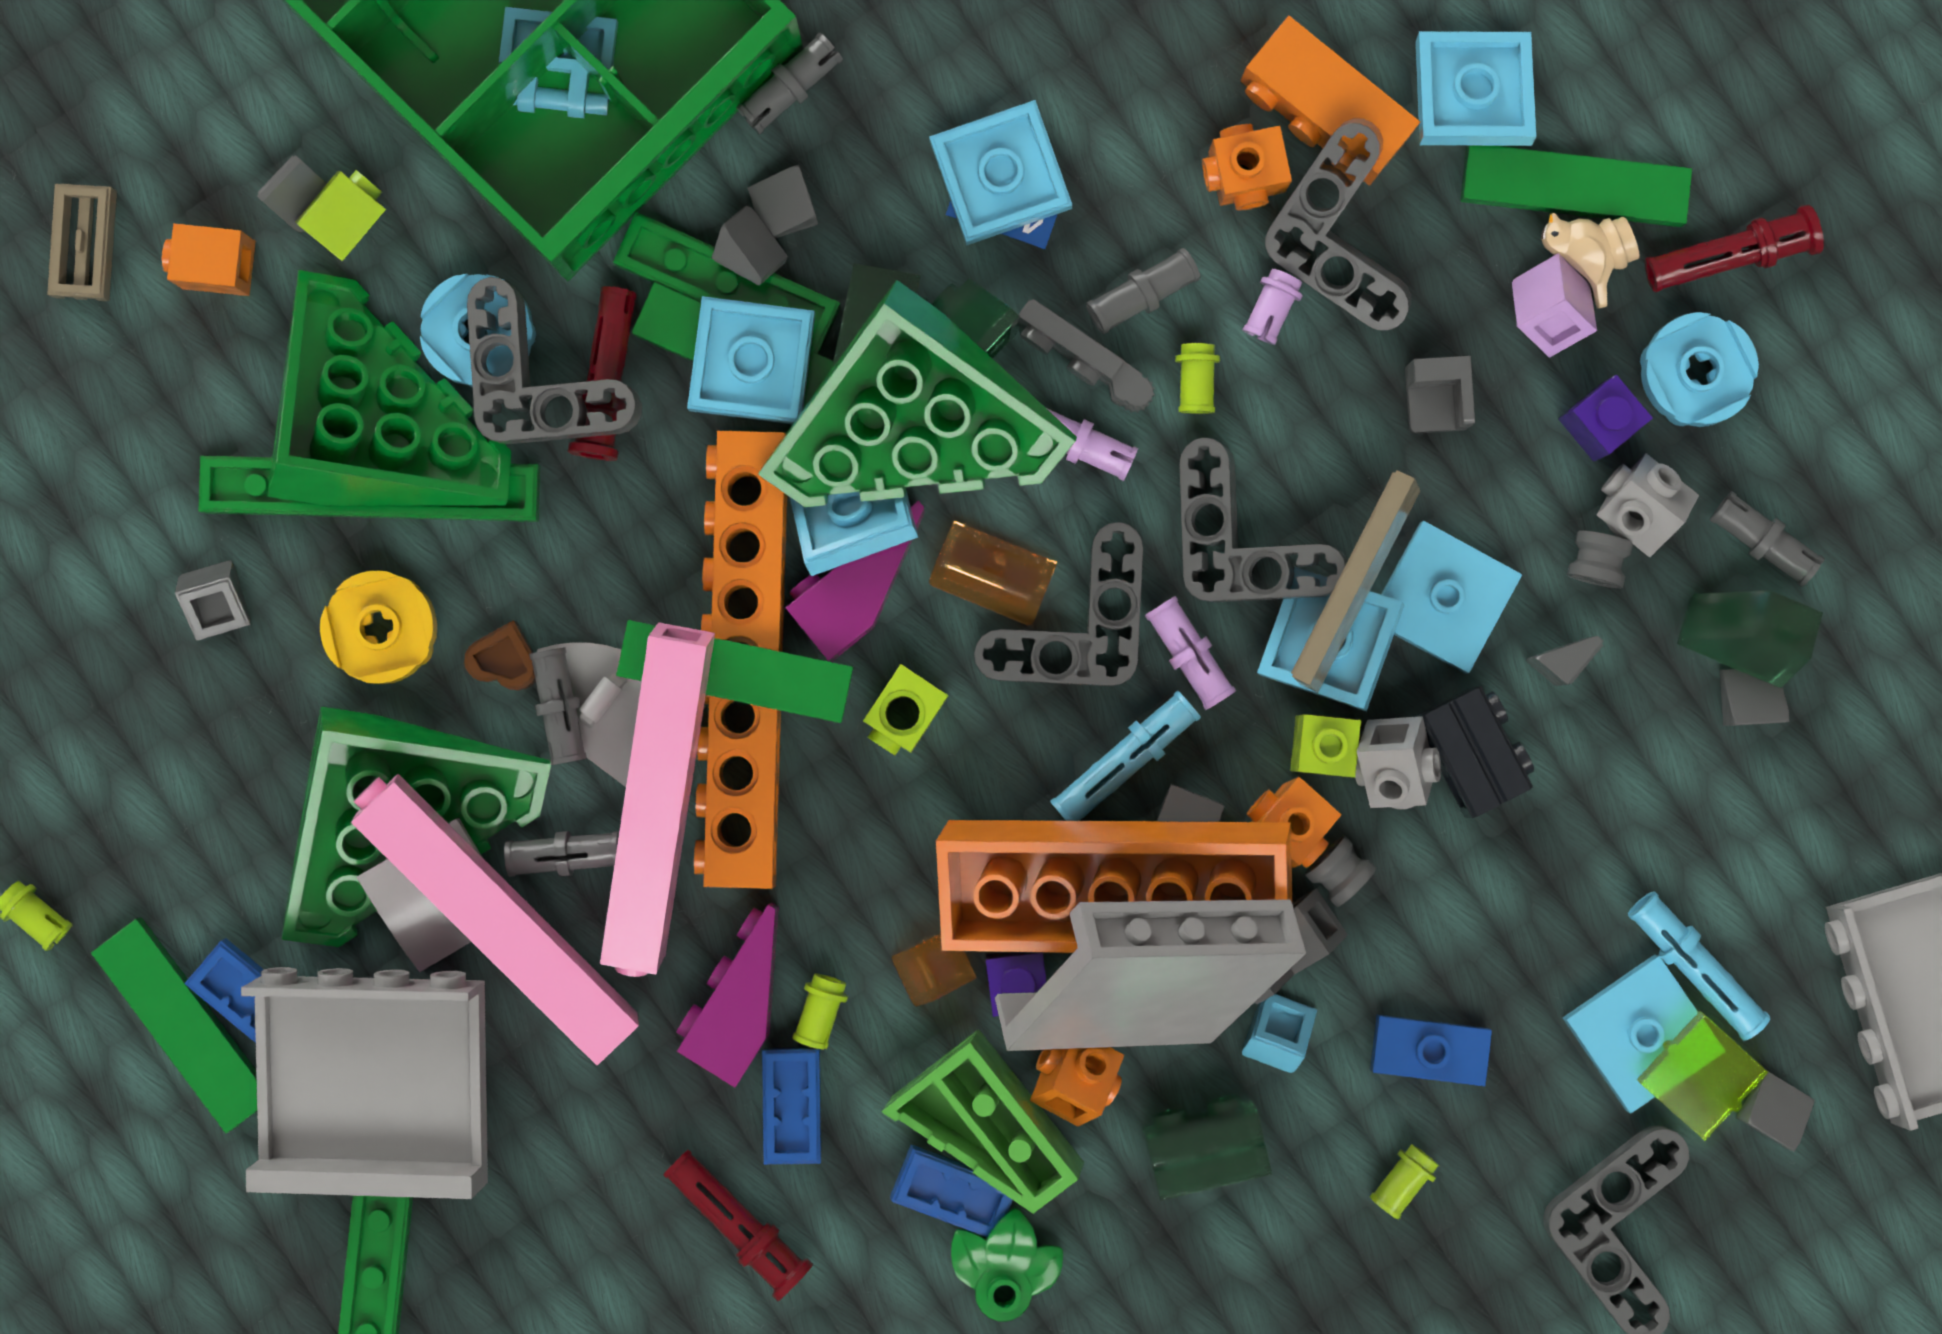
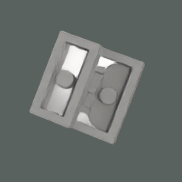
[357,818,491,972]

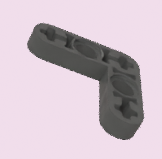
[1265,119,1411,330]
[467,277,643,444]
[1179,438,1348,602]
[974,522,1143,686]
[1543,1125,1689,1334]

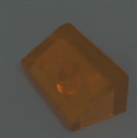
[929,521,1058,625]

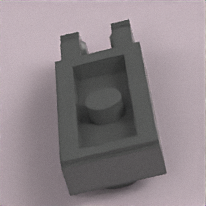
[1016,299,1155,413]

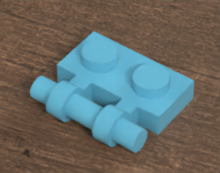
[499,7,618,119]

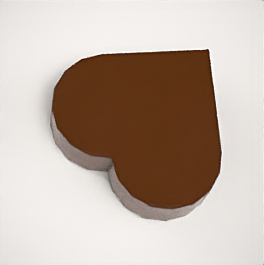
[464,620,536,691]

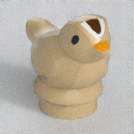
[1541,213,1639,309]

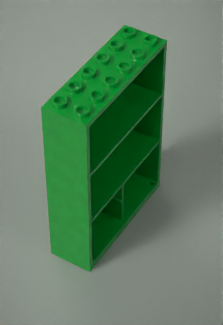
[282,0,803,282]

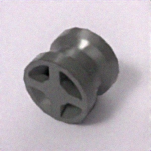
[1567,531,1633,589]
[1304,835,1377,907]

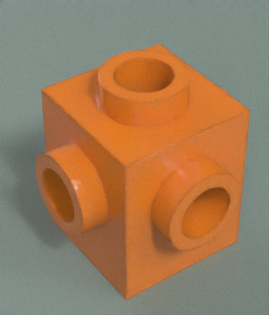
[1202,124,1292,211]
[1246,777,1342,868]
[1030,1047,1124,1127]

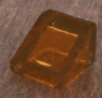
[892,933,977,1007]

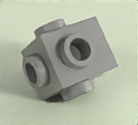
[1597,453,1699,557]
[1355,716,1441,809]

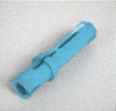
[1050,690,1201,821]
[1628,891,1770,1041]

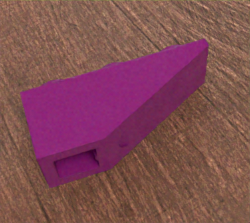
[786,501,925,662]
[676,902,779,1088]

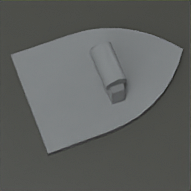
[537,643,706,787]

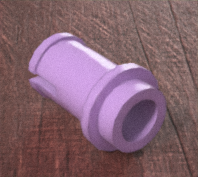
[1242,269,1303,345]

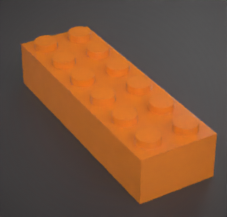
[936,820,1292,953]

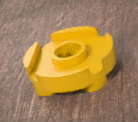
[320,570,437,684]

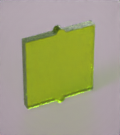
[1637,1011,1768,1140]

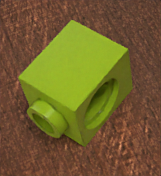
[295,170,386,261]
[863,664,949,756]
[1290,715,1361,777]

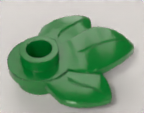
[951,1208,1063,1322]

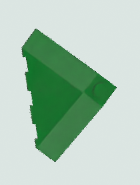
[268,270,511,506]
[758,280,1077,507]
[282,706,551,947]

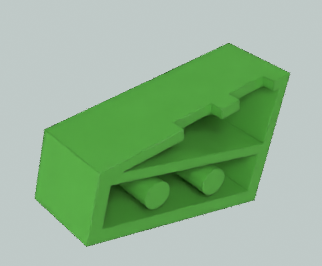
[881,1029,1084,1214]

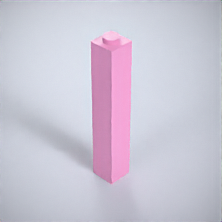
[600,622,715,977]
[351,774,639,1065]

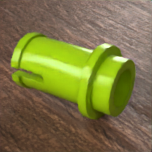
[1175,343,1220,414]
[0,881,72,951]
[792,973,848,1050]
[1369,1144,1439,1220]

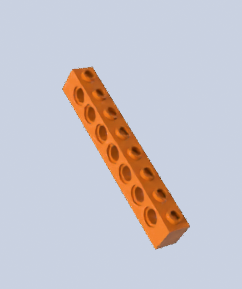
[694,431,787,889]

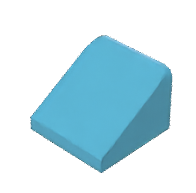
[1242,994,1317,1073]

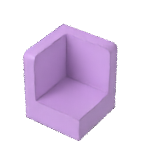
[1512,253,1597,358]

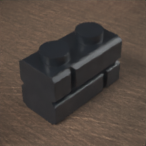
[1415,686,1534,818]

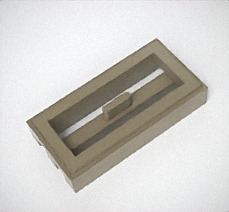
[47,184,117,301]

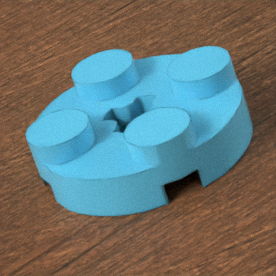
[420,274,536,387]
[1640,312,1759,427]

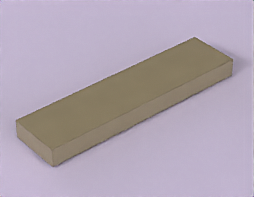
[1291,470,1421,693]

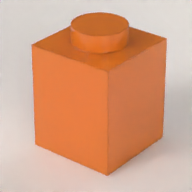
[162,223,256,296]

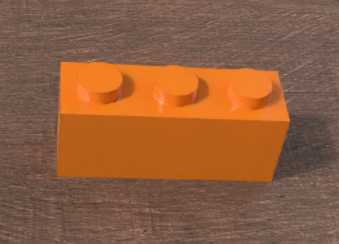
[1241,15,1420,186]

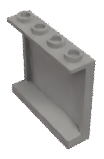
[1825,873,1942,1131]
[995,900,1306,1051]
[241,967,488,1199]

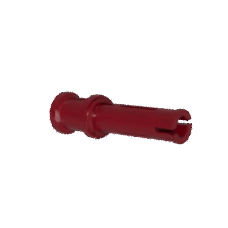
[1645,204,1824,292]
[567,286,637,461]
[663,1149,814,1302]

